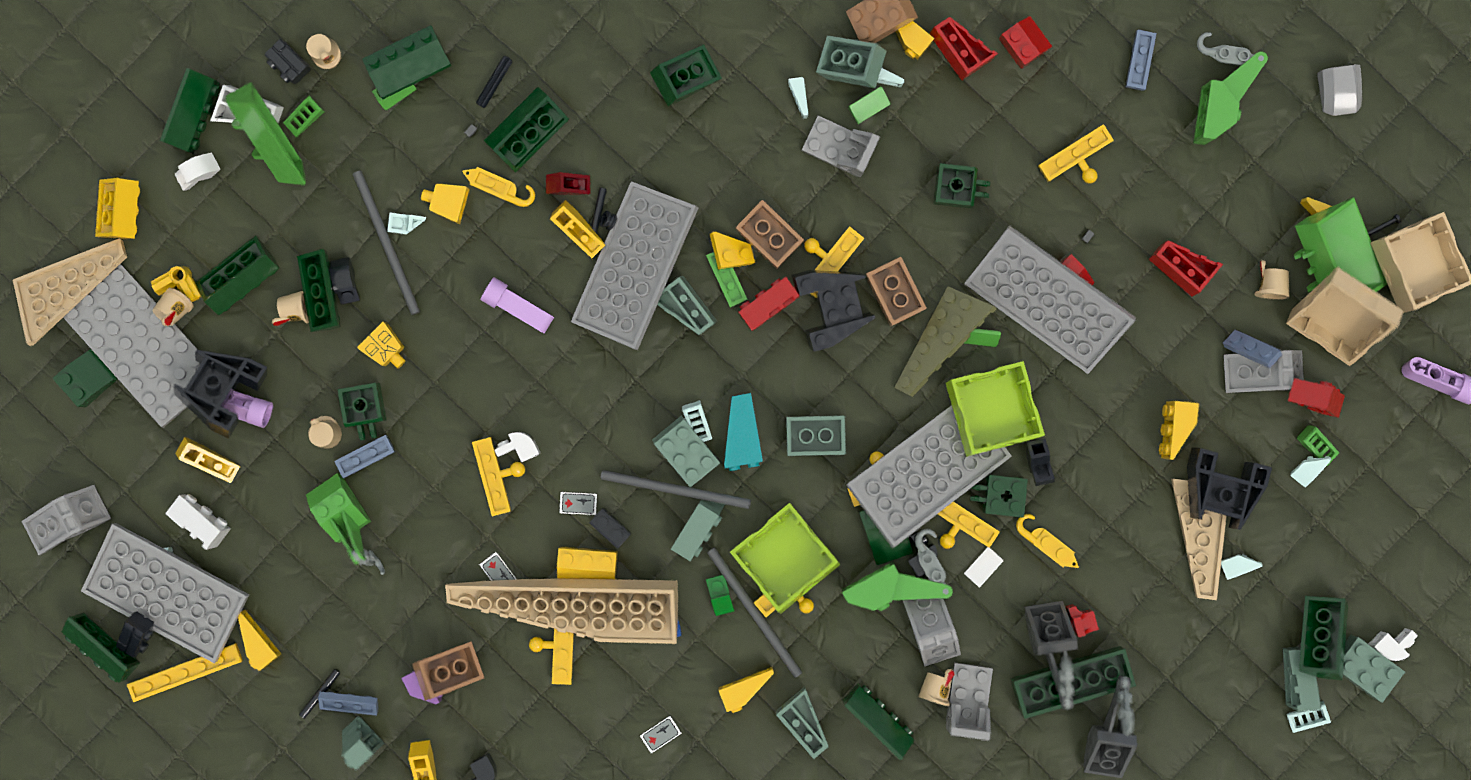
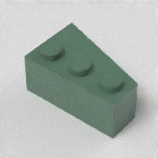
[657,276,718,335]
[671,500,725,561]
[1283,647,1321,712]
[342,715,385,770]

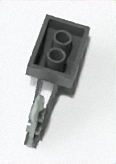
[1025,601,1077,710]
[1084,676,1137,778]

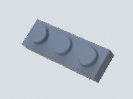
[1125,30,1156,91]
[1223,330,1282,368]
[334,435,396,478]
[318,692,379,716]

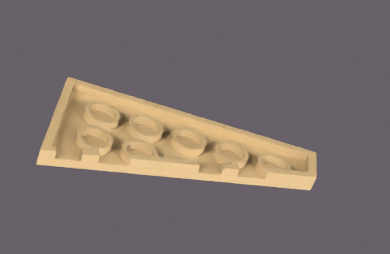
[1171,479,1226,600]

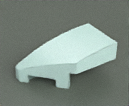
[387,213,426,235]
[1290,456,1331,488]
[1221,554,1263,580]

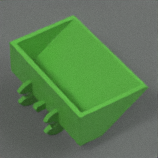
[225,82,306,185]
[1294,197,1387,292]

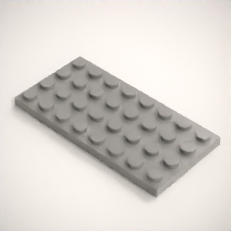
[571,181,698,350]
[964,226,1136,374]
[63,264,201,428]
[846,405,1012,548]
[81,523,249,663]

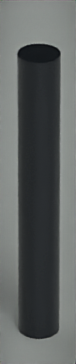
[591,188,607,234]
[299,669,341,719]

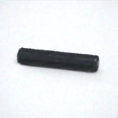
[476,56,512,108]

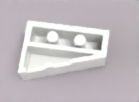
[211,85,284,123]
[166,494,231,550]

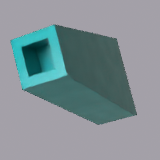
[724,393,763,471]

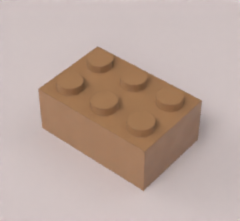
[846,0,918,43]
[736,200,804,269]
[865,257,927,327]
[412,642,484,700]

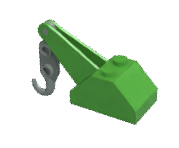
[1193,33,1268,145]
[306,473,385,575]
[842,529,953,611]

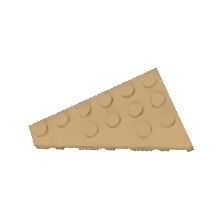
[13,238,127,346]

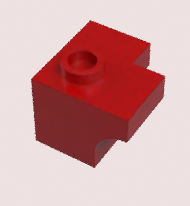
[1065,604,1099,637]

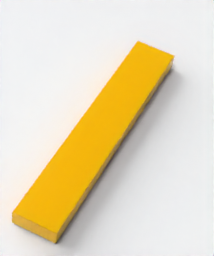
[127,643,243,702]

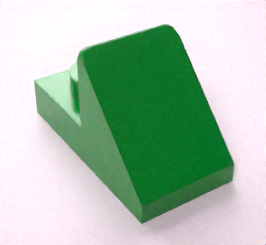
[706,575,734,616]

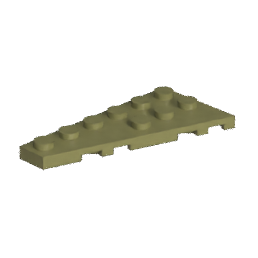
[894,287,997,397]

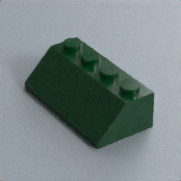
[362,25,451,99]
[160,68,220,154]
[484,87,569,173]
[196,236,279,315]
[297,249,341,332]
[1299,596,1348,680]
[61,613,140,683]
[842,684,915,761]

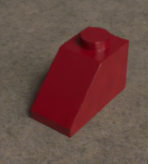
[546,172,590,195]

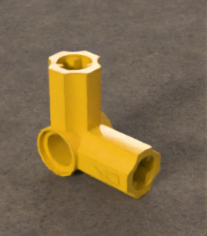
[151,266,202,302]

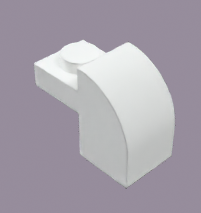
[175,153,221,191]
[495,432,541,462]
[1368,628,1418,661]

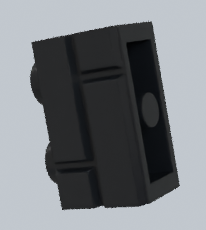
[265,39,311,85]
[589,508,632,549]
[116,611,154,658]

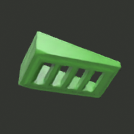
[283,96,325,137]
[1297,425,1339,467]

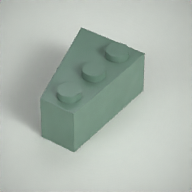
[776,686,829,759]

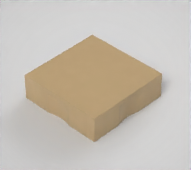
[1370,212,1471,313]
[1286,267,1403,366]

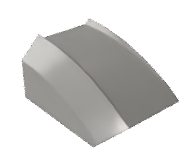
[1317,64,1362,116]

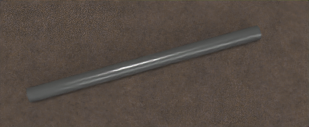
[353,171,420,315]
[601,470,751,509]
[707,547,802,678]

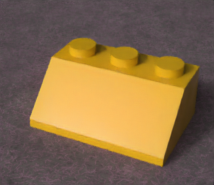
[95,178,140,239]
[557,547,618,579]

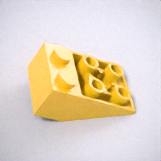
[1159,401,1199,460]

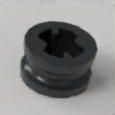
[599,211,617,230]

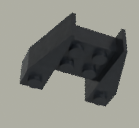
[792,270,875,352]
[174,350,267,439]
[1187,448,1272,530]

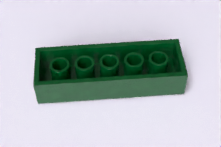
[1010,646,1136,719]

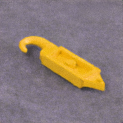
[462,167,535,207]
[1016,514,1079,568]

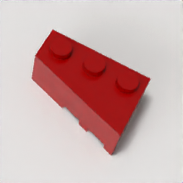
[929,17,998,80]
[1149,241,1223,297]
[738,277,799,331]
[1288,378,1345,418]

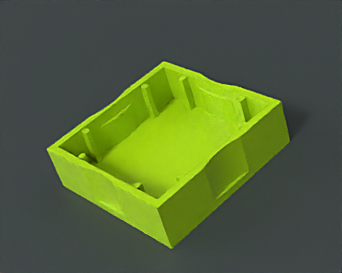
[946,361,1045,457]
[730,503,840,614]

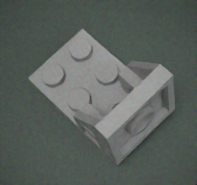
[802,116,880,177]
[1224,350,1304,393]
[22,485,111,555]
[902,598,961,666]
[946,662,993,740]

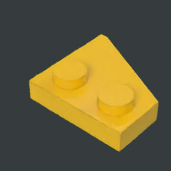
[710,232,755,270]

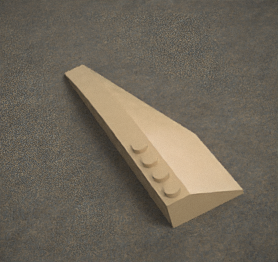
[445,579,678,644]

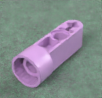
[480,277,554,334]
[1402,357,1471,405]
[224,391,273,428]

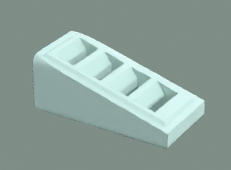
[877,68,904,87]
[788,77,808,119]
[682,401,712,442]
[1287,701,1331,733]

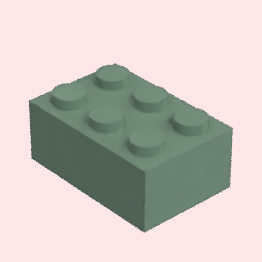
[816,36,887,88]
[652,415,720,487]
[786,416,846,456]
[1343,634,1405,703]

